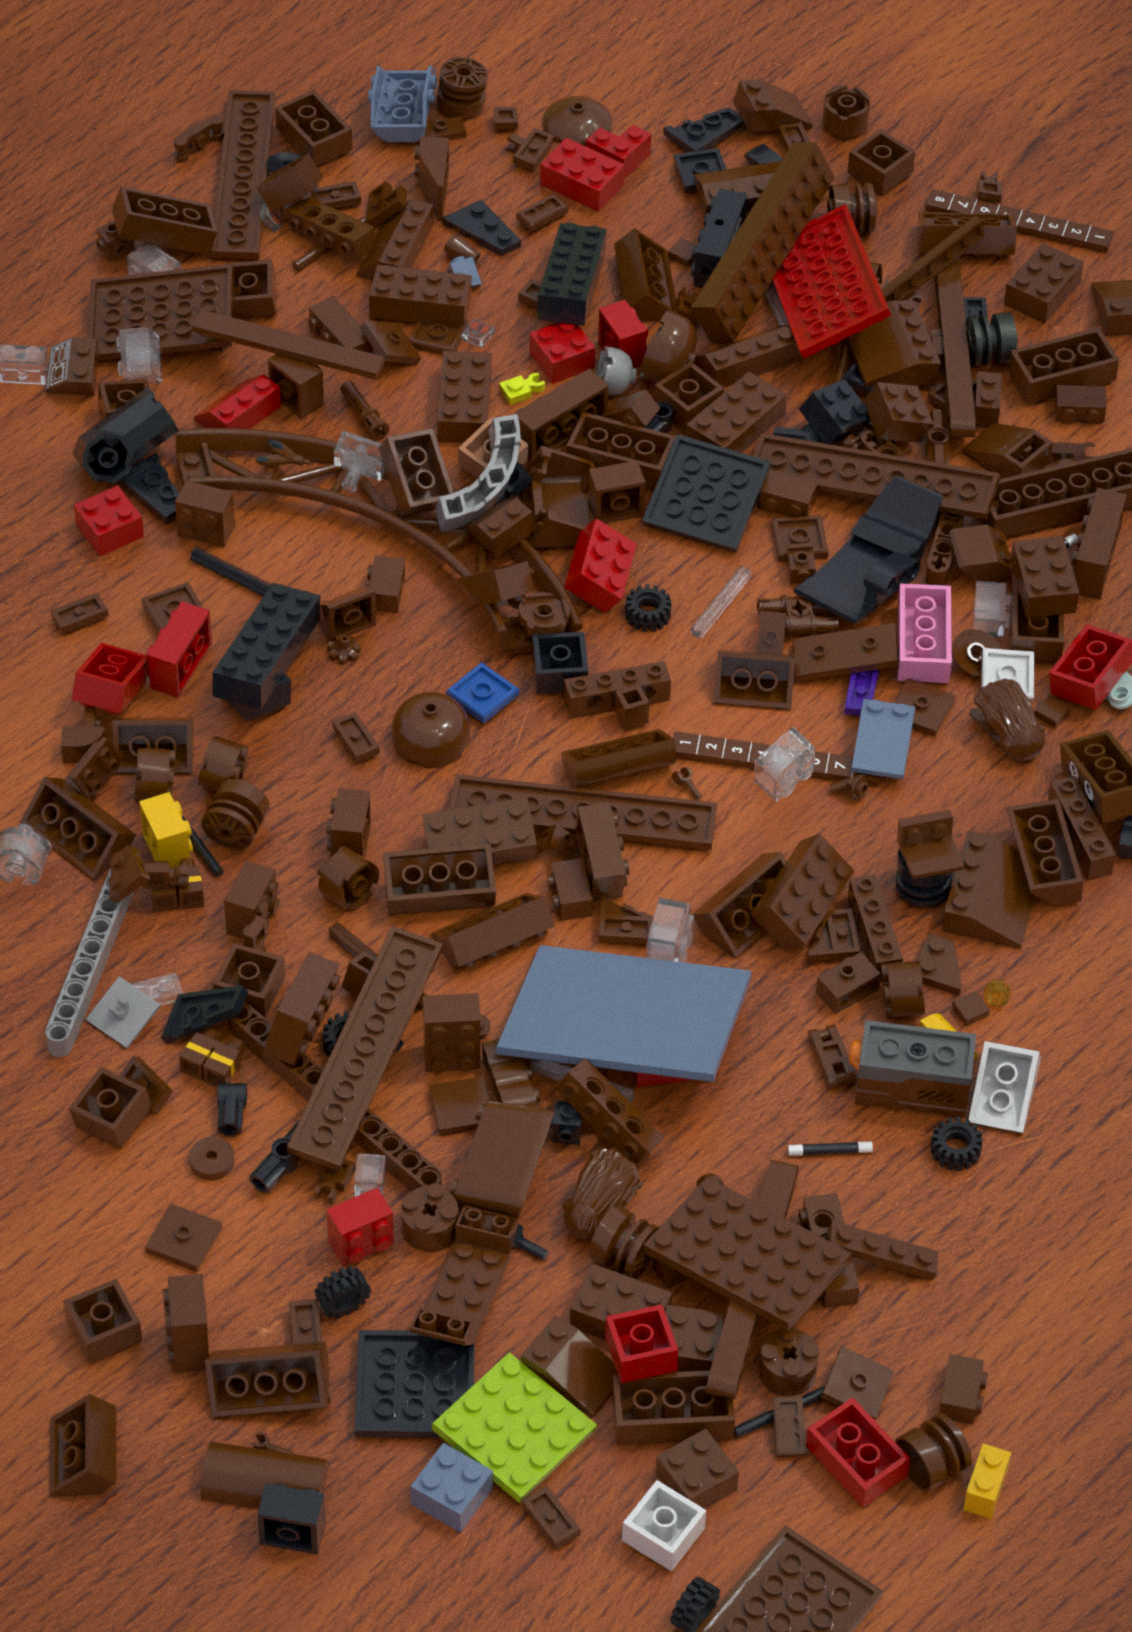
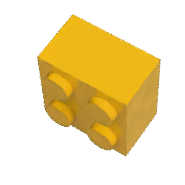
[139,792,193,868]

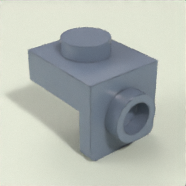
[446,256,482,288]

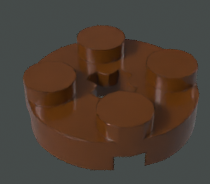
[518,592,570,636]

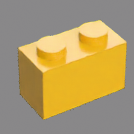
[963,1444,1011,1519]

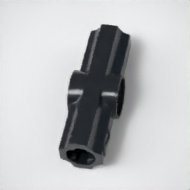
[249,1120,300,1193]

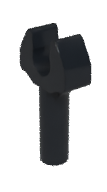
[512,1224,549,1261]

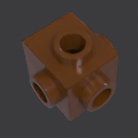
[96,221,135,260]

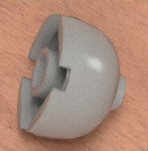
[596,346,636,396]

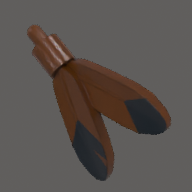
[256,440,310,466]

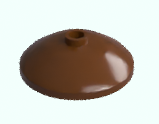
[543,96,612,146]

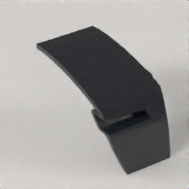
[794,476,943,625]

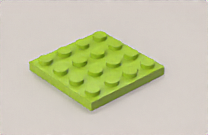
[431,1352,597,1503]

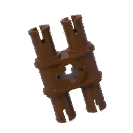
[756,595,839,636]

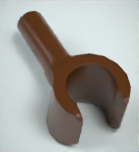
[672,767,702,800]
[252,1432,294,1454]

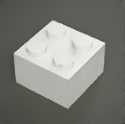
[622,1480,706,1572]

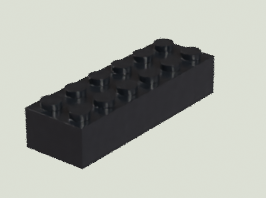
[537,223,607,326]
[212,583,321,710]

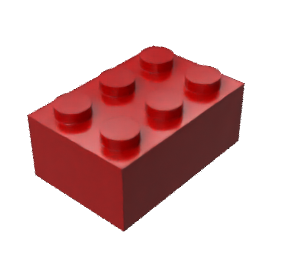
[540,138,625,212]
[564,518,637,613]
[146,601,212,698]
[1049,624,1132,710]
[72,643,148,714]
[806,1397,910,1508]

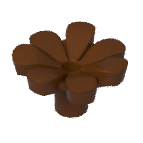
[327,635,361,665]

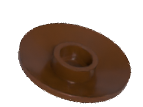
[952,629,1001,677]

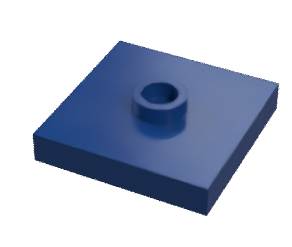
[446,662,519,723]

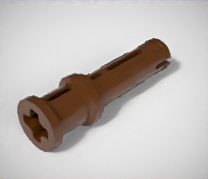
[340,381,390,441]

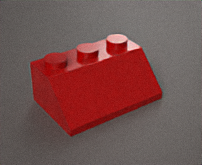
[194,374,281,429]

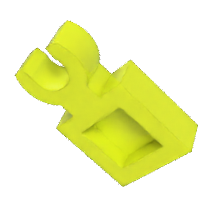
[499,373,545,405]

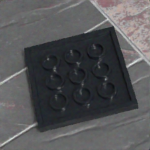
[642,434,771,553]
[355,1330,475,1438]

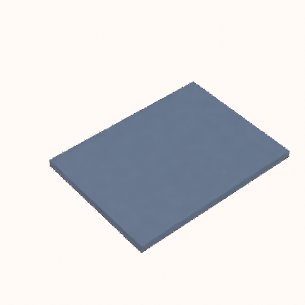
[497,945,751,1082]

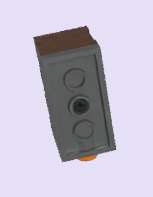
[849,1020,976,1118]

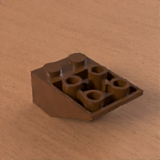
[962,423,1053,478]

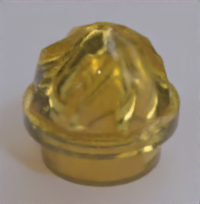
[984,979,1011,1007]

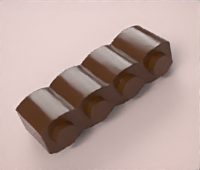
[482,1039,540,1108]

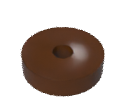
[189,1137,235,1180]

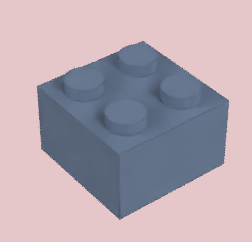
[410,1443,493,1533]

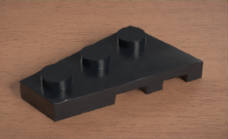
[161,985,248,1044]

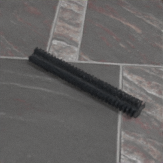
[190,546,272,596]

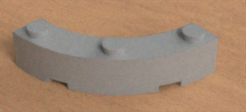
[435,414,520,532]

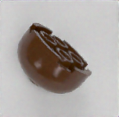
[639,310,697,384]
[392,692,470,768]

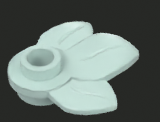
[1105,672,1132,709]

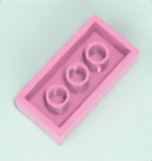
[898,584,952,683]

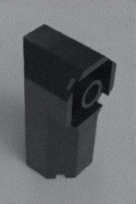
[72,387,179,484]

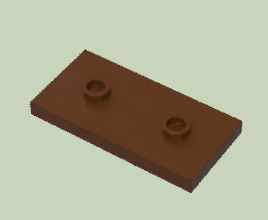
[794,623,899,682]

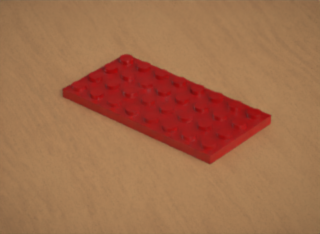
[773,204,891,359]

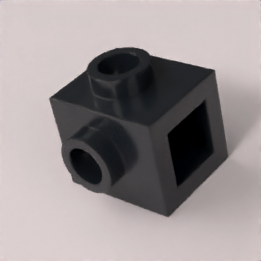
[549,1100,583,1145]

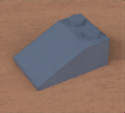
[851,699,915,779]

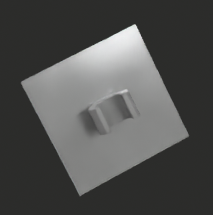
[86,976,161,1049]

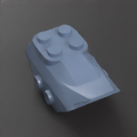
[368,66,437,143]

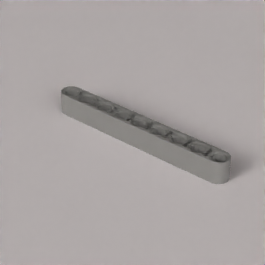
[45,868,134,1057]

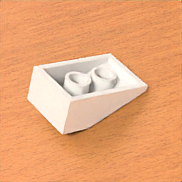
[969,1041,1041,1133]

